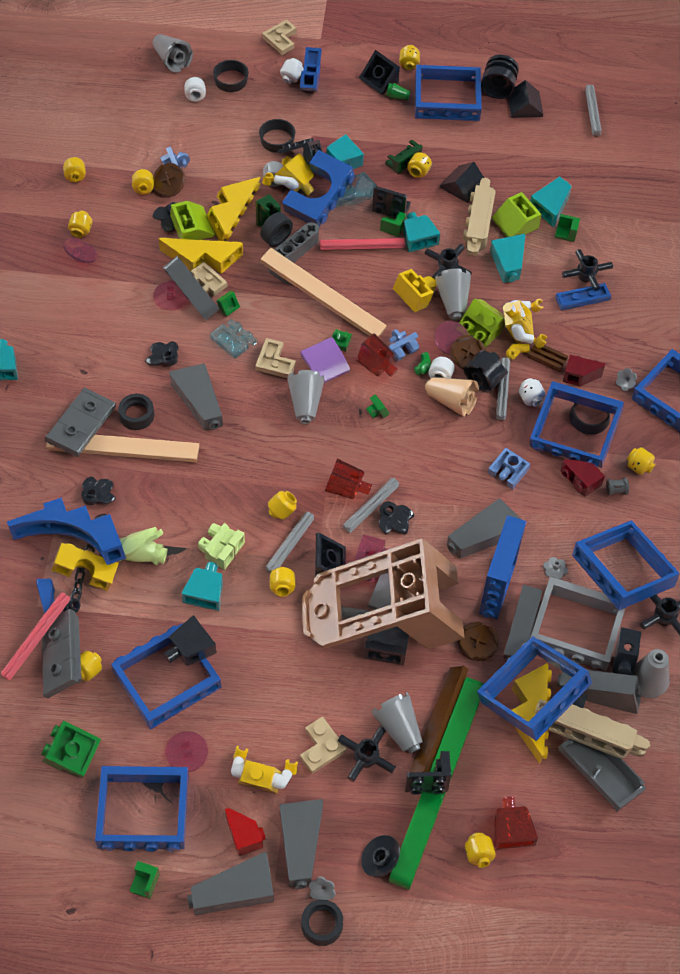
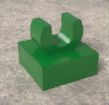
[216,291,240,316]
[332,329,352,352]
[366,394,390,418]

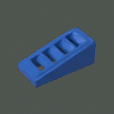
[36,578,55,614]

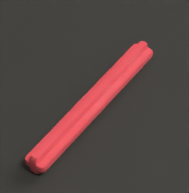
[320,238,405,250]
[1,592,70,680]

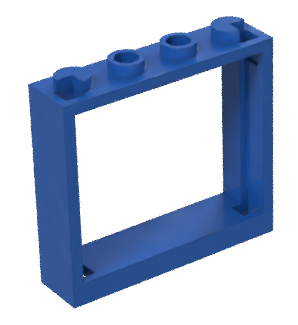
[415,65,482,121]
[631,349,680,431]
[530,381,624,468]
[479,515,527,620]
[572,520,680,610]
[111,623,222,730]
[477,636,592,741]
[95,766,189,852]

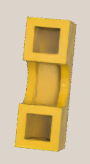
[51,543,119,591]

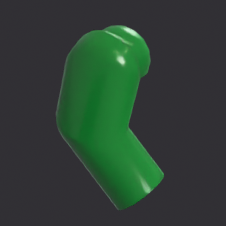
[414,352,431,375]

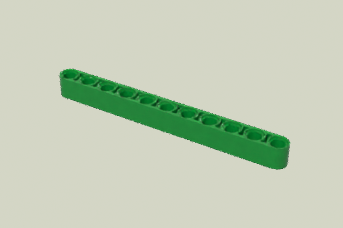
[389,677,484,890]

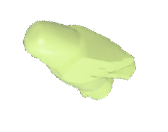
[120,527,168,565]

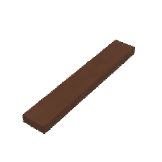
[410,665,469,772]

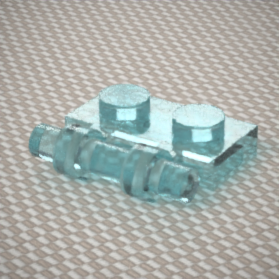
[210,319,257,359]

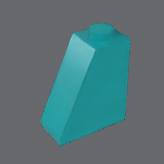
[530,176,572,227]
[490,234,526,283]

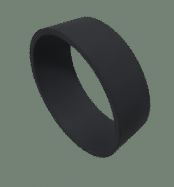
[213,60,249,92]
[259,119,296,153]
[569,403,610,435]

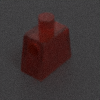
[356,333,398,377]
[325,458,372,499]
[494,796,538,850]

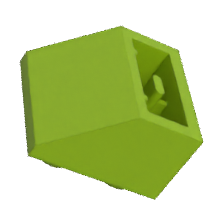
[491,192,542,237]
[171,201,215,240]
[456,299,505,348]

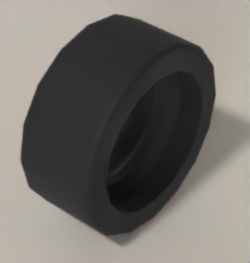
[260,212,293,247]
[118,393,155,430]
[301,899,343,946]

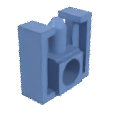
[488,448,530,490]

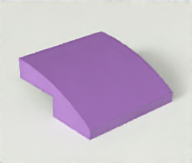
[301,337,350,383]

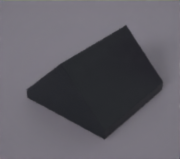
[359,50,400,95]
[508,80,543,118]
[440,162,484,203]
[315,532,346,577]

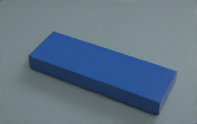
[555,283,611,311]

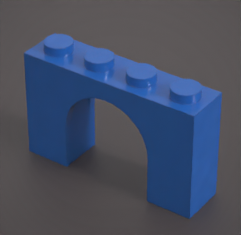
[282,150,355,227]

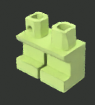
[198,523,245,570]

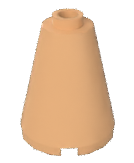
[425,378,479,417]

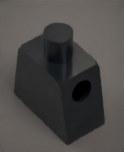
[164,615,217,666]
[612,627,641,676]

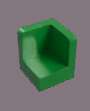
[380,212,406,237]
[555,214,581,242]
[130,861,160,899]

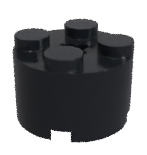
[464,350,508,393]

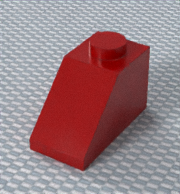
[225,808,266,856]

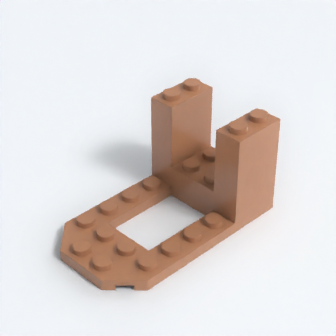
[302,538,464,649]

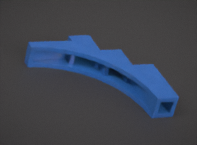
[7,497,126,565]

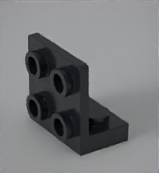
[278,138,323,164]
[372,186,411,219]
[364,626,409,665]
[405,751,451,795]

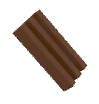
[528,344,568,372]

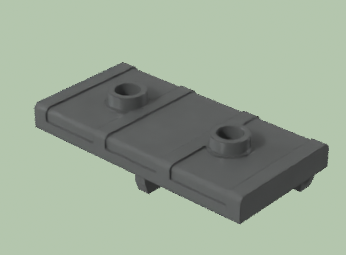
[45,388,116,457]
[42,609,81,698]
[558,739,646,812]

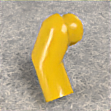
[506,344,530,360]

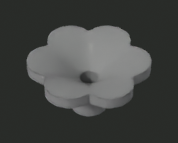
[616,368,637,391]
[543,557,568,579]
[309,877,336,900]

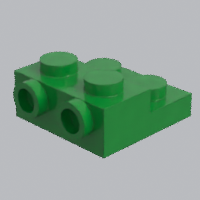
[41,720,101,778]

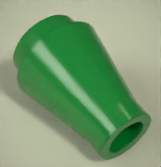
[386,83,411,100]

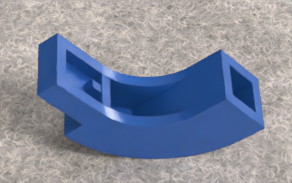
[300,47,322,92]

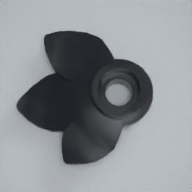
[152,202,176,232]
[145,341,179,366]
[81,476,116,505]
[379,501,414,535]

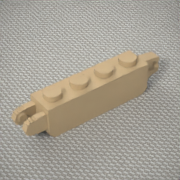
[463,178,496,256]
[535,699,651,759]

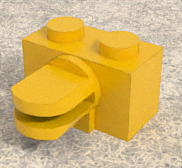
[392,269,437,312]

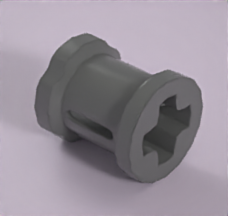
[606,477,629,496]

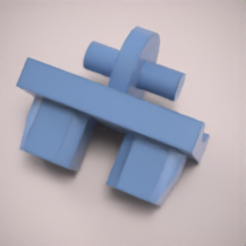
[160,146,190,178]
[385,329,420,362]

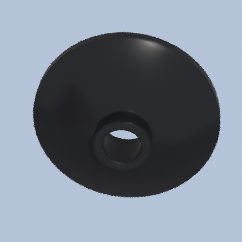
[361,835,400,877]

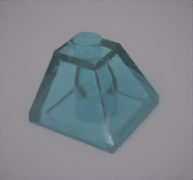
[335,172,377,208]

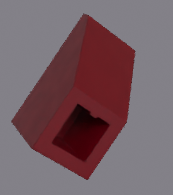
[563,354,606,386]
[560,459,605,497]

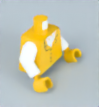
[262,153,315,196]
[503,299,547,348]
[231,746,298,794]

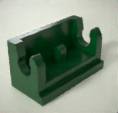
[385,140,423,174]
[255,194,281,228]

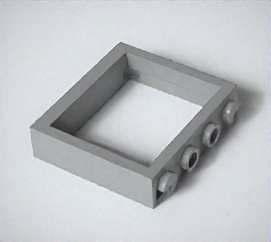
[530,577,625,671]

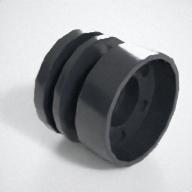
[481,54,519,99]

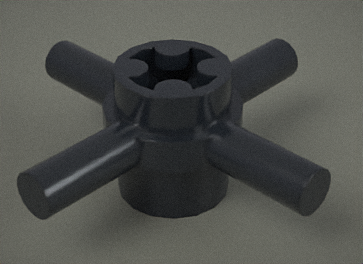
[424,244,472,279]
[562,249,613,291]
[640,594,680,636]
[338,726,396,782]

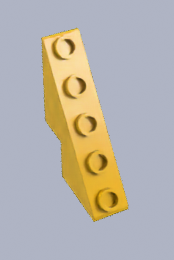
[206,177,261,241]
[159,238,243,274]
[512,663,552,764]

